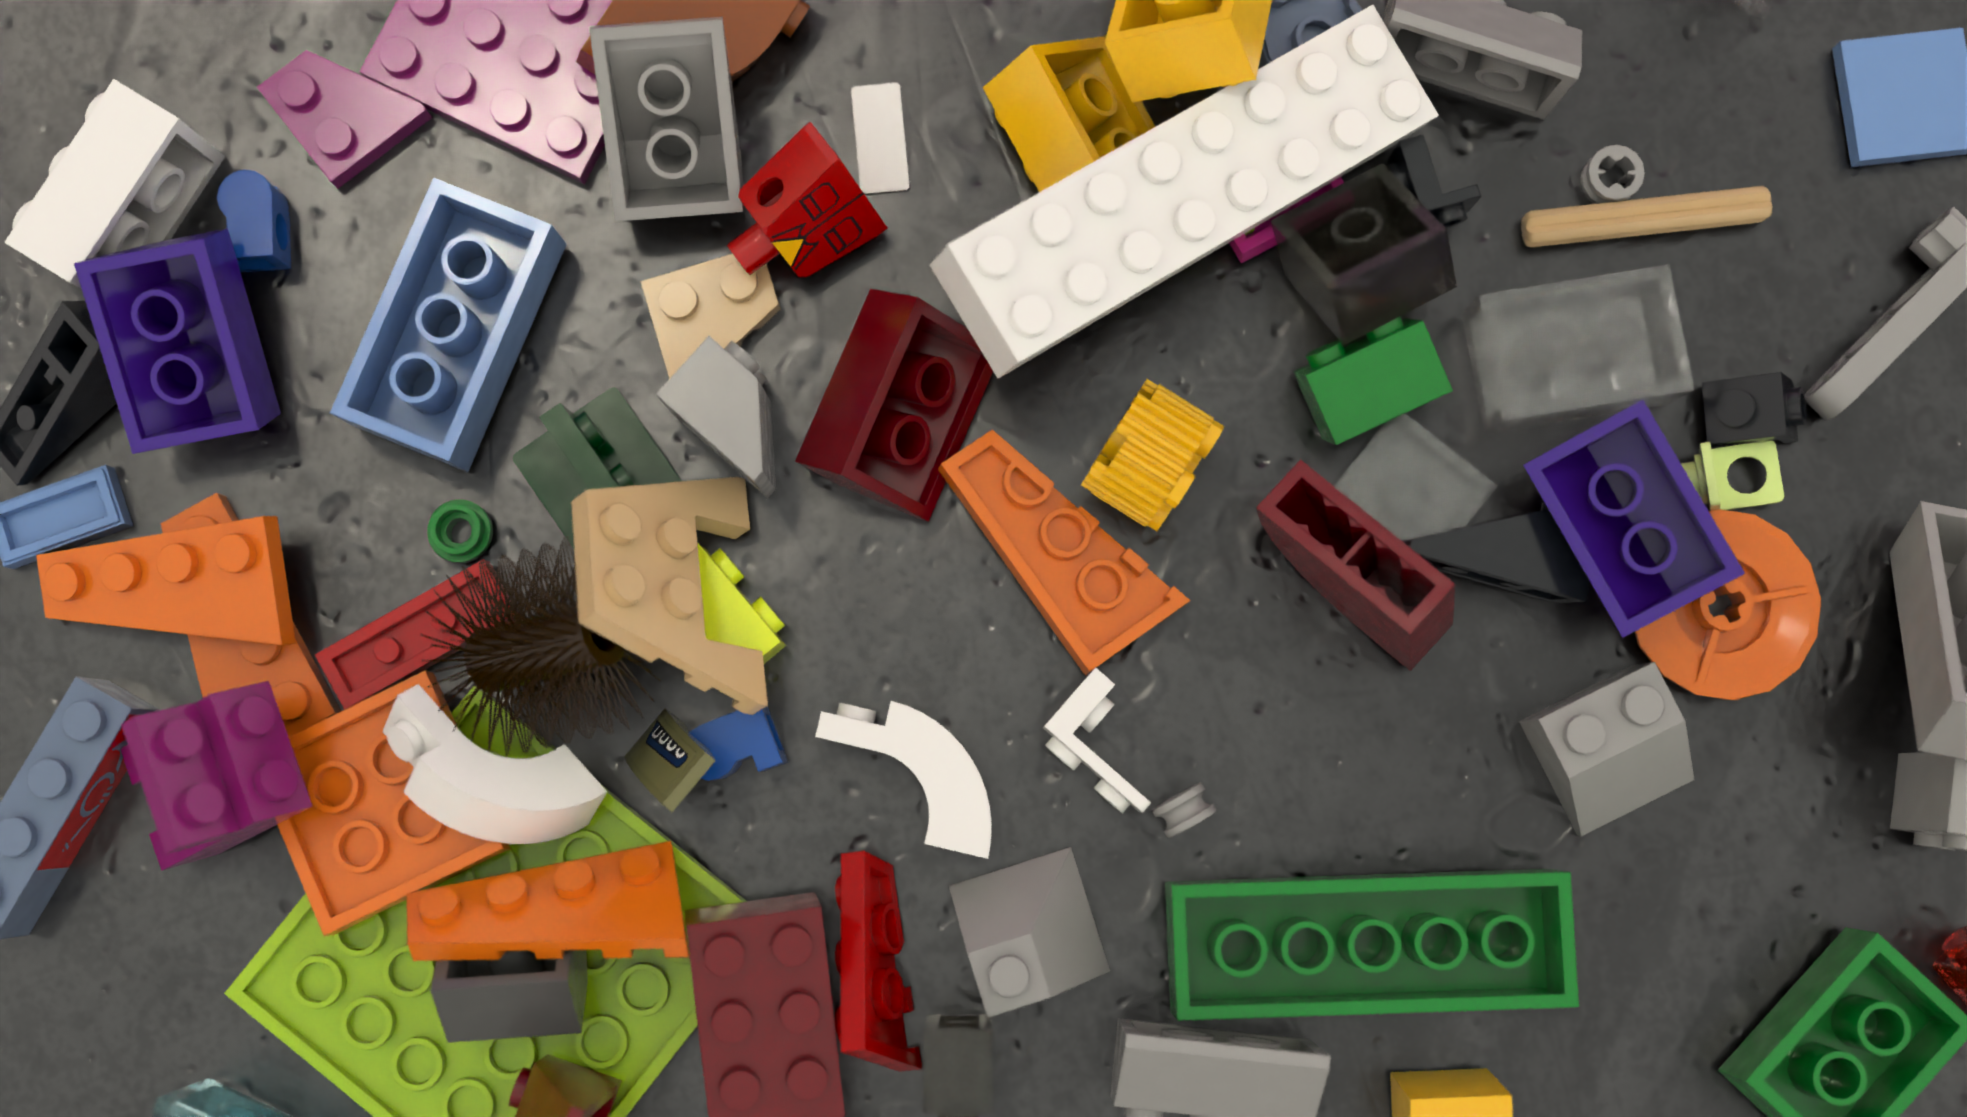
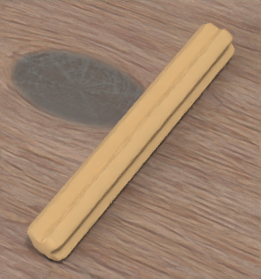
[1521,186,1772,247]

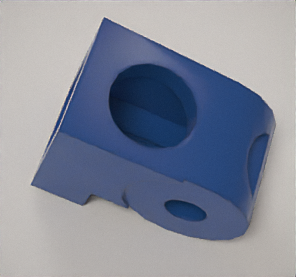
[217,169,291,272]
[689,706,789,781]

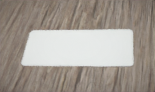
[851,83,910,194]

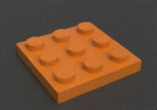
[277,670,511,936]

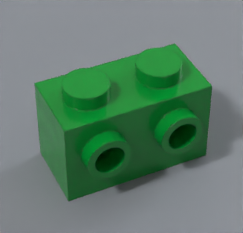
[1293,313,1453,445]

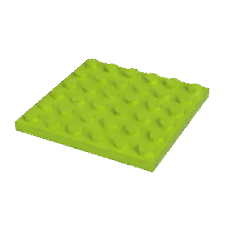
[224,686,747,1117]

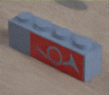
[0,677,160,940]

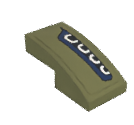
[624,708,716,812]

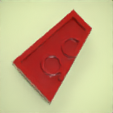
[835,850,922,1072]

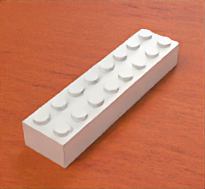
[930,5,1439,379]

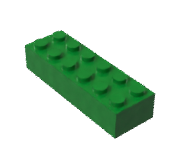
[1165,869,1579,1021]

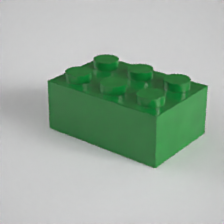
[1718,927,1967,1117]

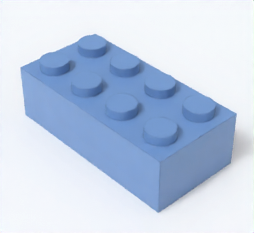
[330,178,567,472]

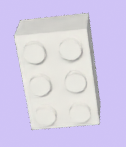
[4,79,225,288]

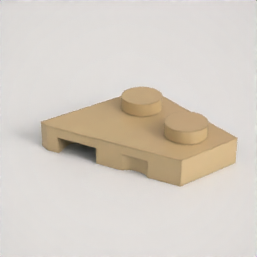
[641,254,781,379]

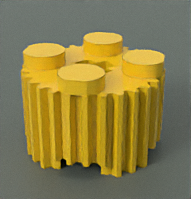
[1081,379,1224,532]

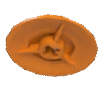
[1635,509,1821,700]

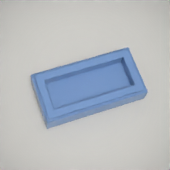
[0,465,133,569]

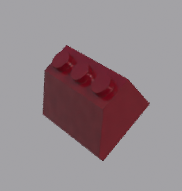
[795,289,993,522]

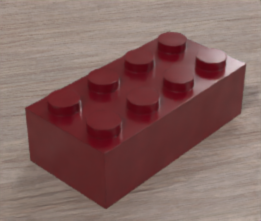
[684,892,845,1117]

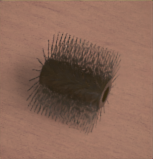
[421,537,661,757]

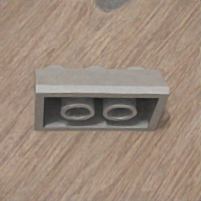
[1382,0,1582,120]
[1110,1018,1331,1117]

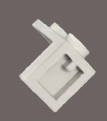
[1043,668,1151,814]

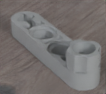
[1805,207,1967,421]

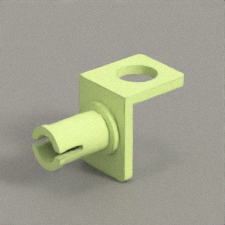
[1681,440,1784,511]

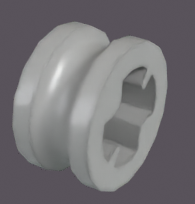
[1580,145,1645,204]
[1151,782,1217,839]

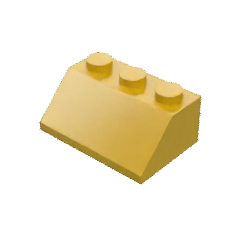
[983,36,1155,192]

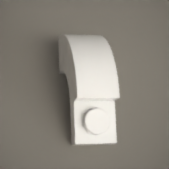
[382,684,607,844]
[815,701,992,859]

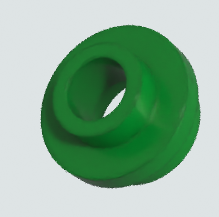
[427,499,493,563]

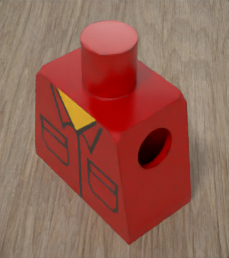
[727,122,888,277]

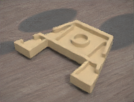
[572,477,768,715]

